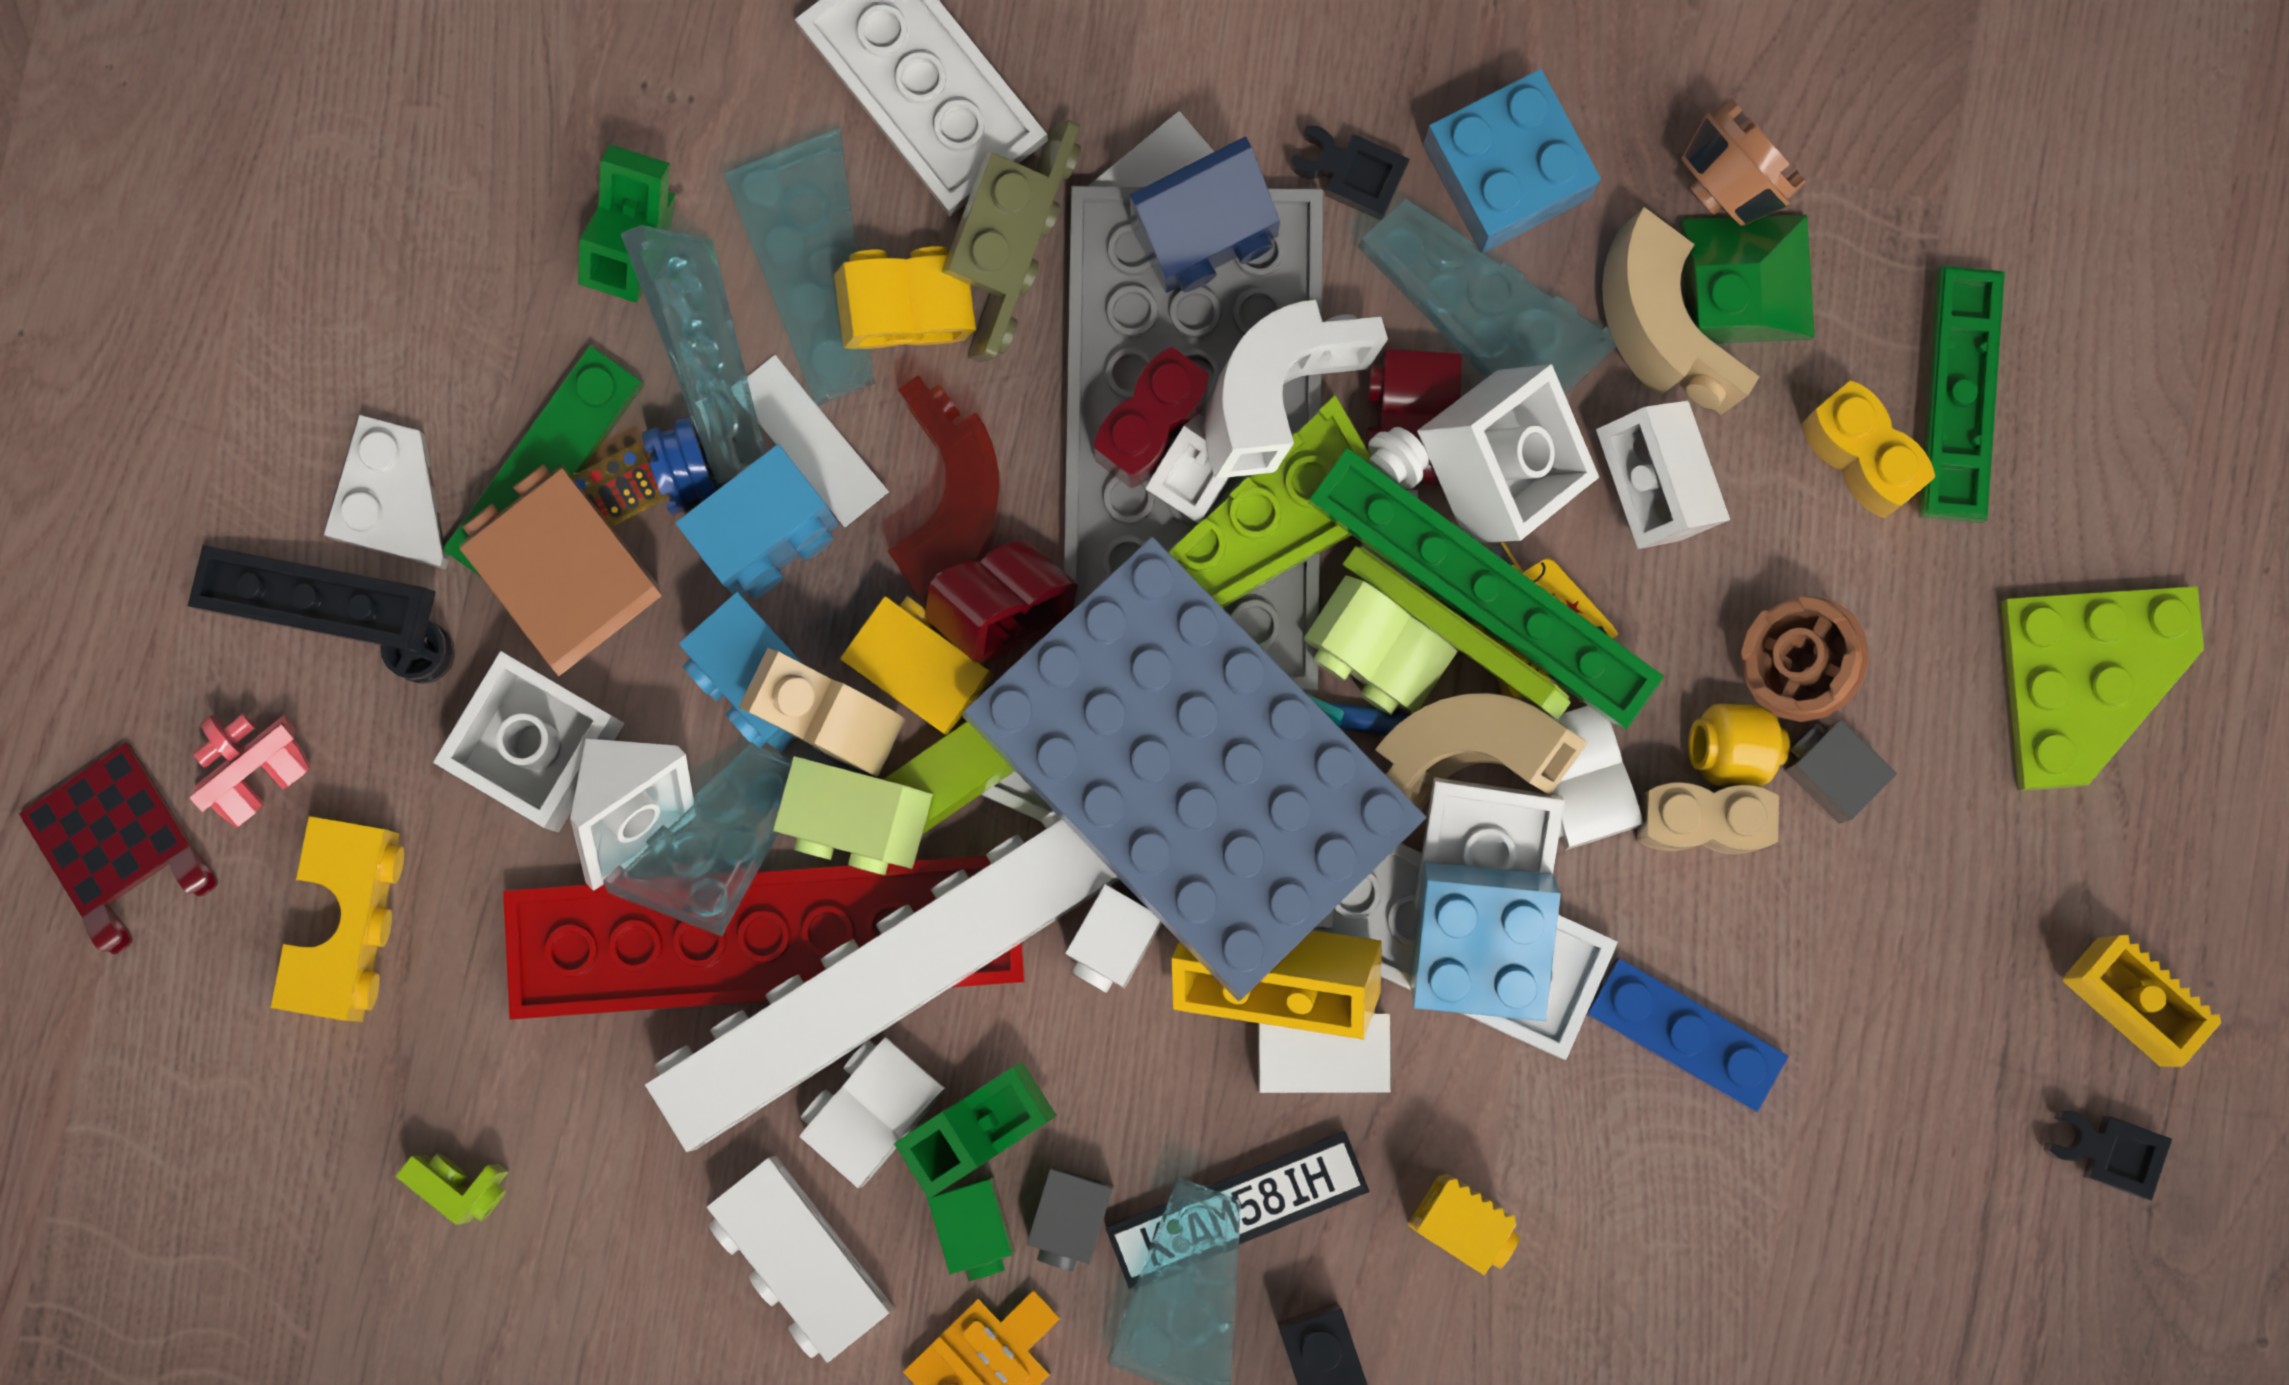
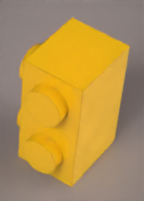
[840,596,995,735]

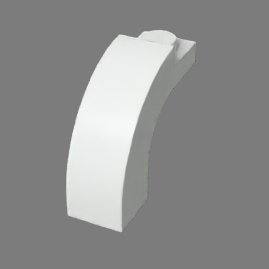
[1205,299,1388,479]

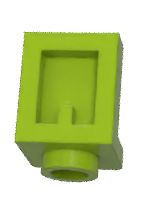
[395,1153,509,1225]

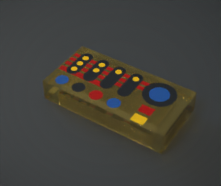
[572,441,668,527]

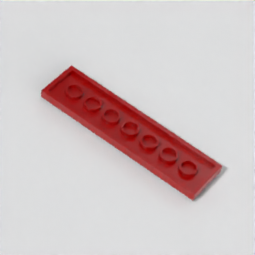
[503,856,1026,1020]

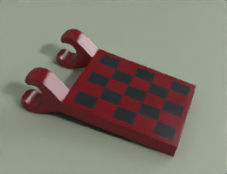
[19,743,218,955]

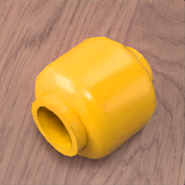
[1688,703,1790,787]

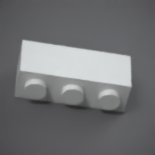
[707,1155,895,1363]

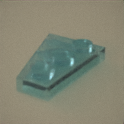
[603,744,793,936]
[1107,1177,1241,1385]

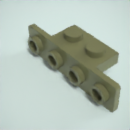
[942,120,1081,363]

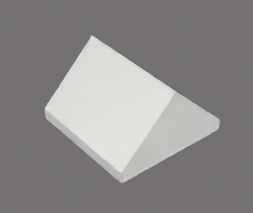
[570,739,697,891]

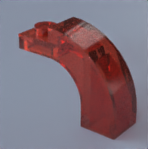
[887,375,1003,607]

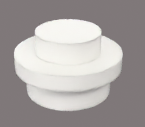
[1368,427,1429,489]

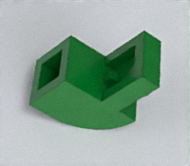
[578,144,676,303]
[894,1061,1057,1199]

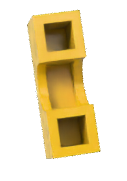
[270,816,405,1022]

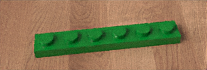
[1308,448,1665,730]

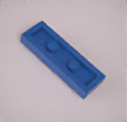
[1586,958,1789,1112]

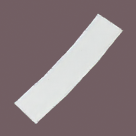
[731,355,889,527]

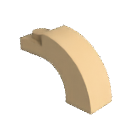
[1602,207,1760,415]
[738,648,905,778]

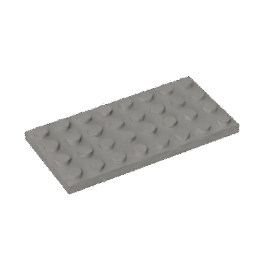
[1064,186,1323,692]

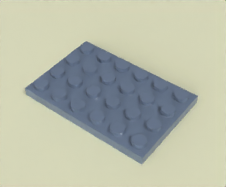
[963,537,1427,1002]

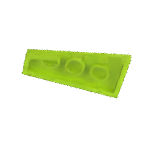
[1168,395,1371,608]

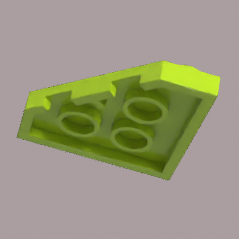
[2001,586,2204,791]

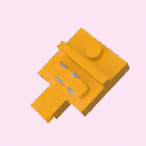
[903,1290,1061,1385]

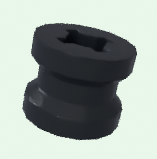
[380,620,455,684]

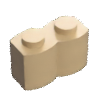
[1637,783,1779,854]

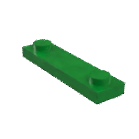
[1919,266,2005,524]
[442,346,644,578]

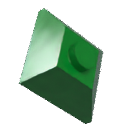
[1680,214,1815,344]

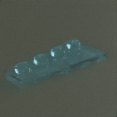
[724,128,875,406]
[1358,199,1617,396]
[621,225,766,483]

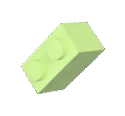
[773,756,933,875]

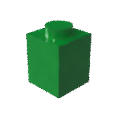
[927,1177,1016,1282]

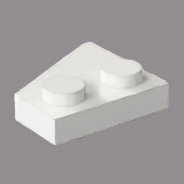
[324,415,449,570]

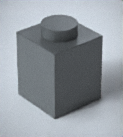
[1784,719,1897,824]
[1027,1166,1114,1271]

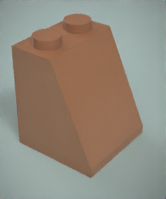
[460,464,662,677]

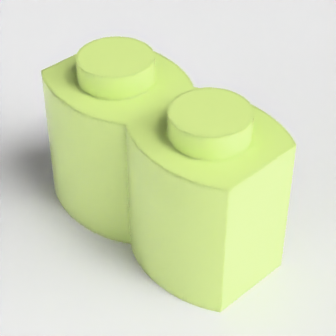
[1303,575,1457,715]

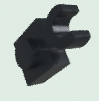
[1290,126,1410,221]
[2043,1110,2172,1201]

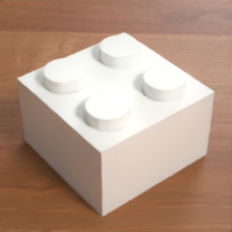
[1417,364,1599,543]
[433,651,625,833]

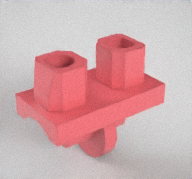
[189,713,310,828]

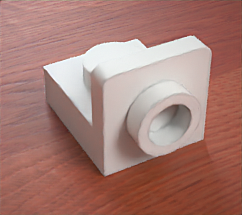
[1145,414,1229,524]

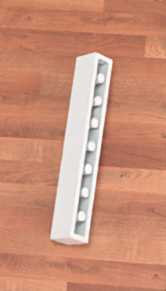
[645,811,1120,1152]

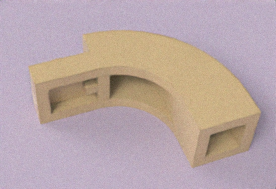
[1375,693,1588,811]

